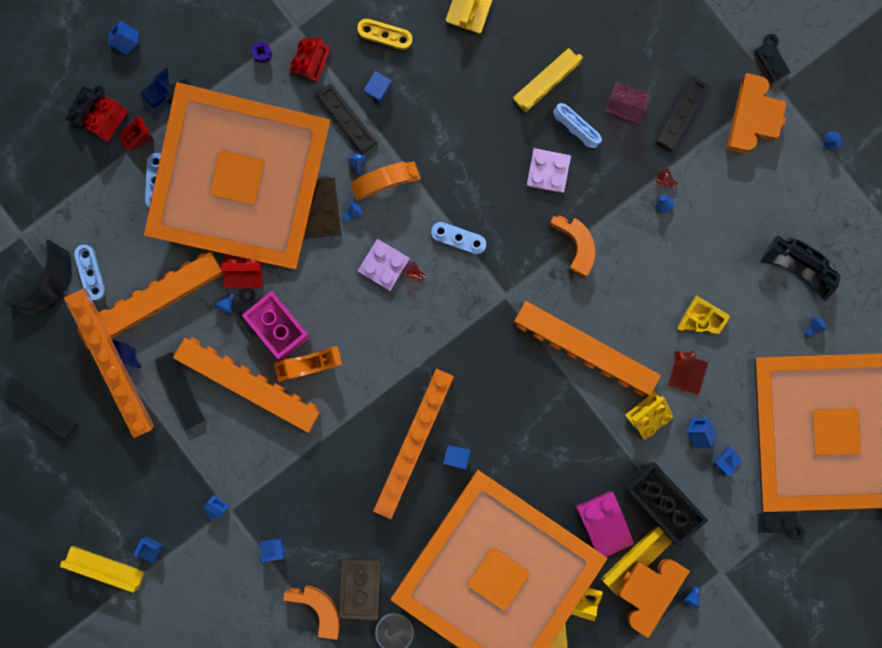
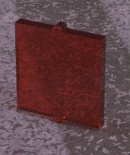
[668,353,708,394]

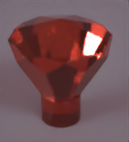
[656,168,678,188]
[404,261,426,281]
[674,350,696,368]

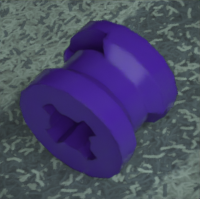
[251,41,272,63]

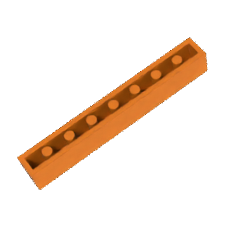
[76,251,224,350]
[64,288,154,438]
[514,301,661,397]
[173,337,321,433]
[373,368,454,519]

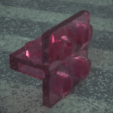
[605,82,650,124]

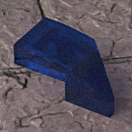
[141,68,168,108]
[112,339,141,369]

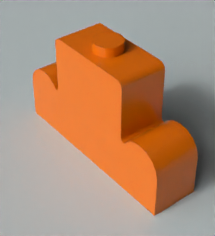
[726,73,786,154]
[617,559,690,638]

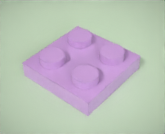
[526,148,571,194]
[358,239,410,291]

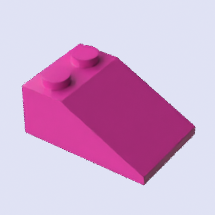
[242,291,311,361]
[575,491,634,557]

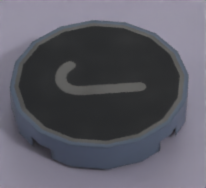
[375,612,414,648]

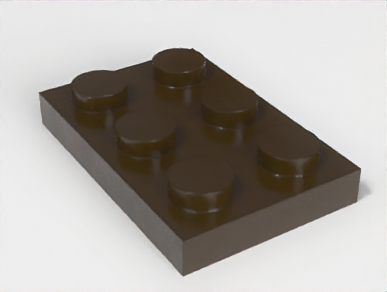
[304,177,342,239]
[339,559,381,620]

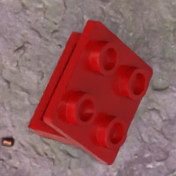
[289,38,331,83]
[83,95,128,142]
[221,254,263,289]

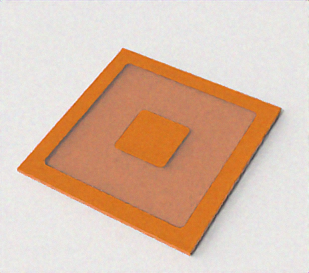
[144,82,330,269]
[755,353,882,512]
[390,470,608,648]

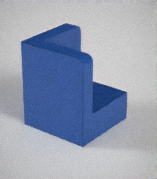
[108,20,139,55]
[364,71,392,104]
[687,418,717,448]
[443,445,471,469]
[712,446,742,477]
[133,537,163,563]
[260,538,286,563]

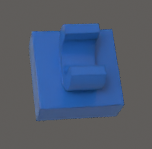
[204,496,230,521]

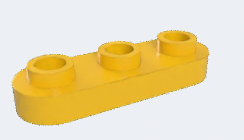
[357,19,412,50]

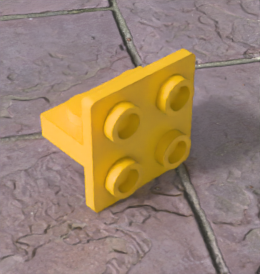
[446,0,492,34]
[625,391,674,440]

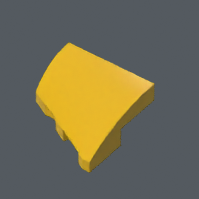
[677,295,730,334]

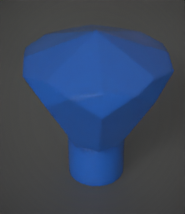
[824,131,843,149]
[348,154,366,175]
[655,194,674,213]
[342,201,364,222]
[215,293,234,315]
[805,316,827,338]
[681,587,701,609]

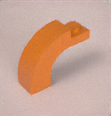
[350,161,421,201]
[549,215,595,278]
[274,346,342,382]
[283,585,340,640]

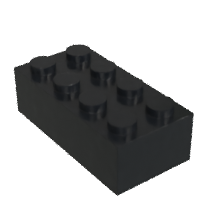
[624,462,708,547]

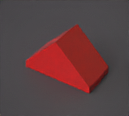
[119,117,154,151]

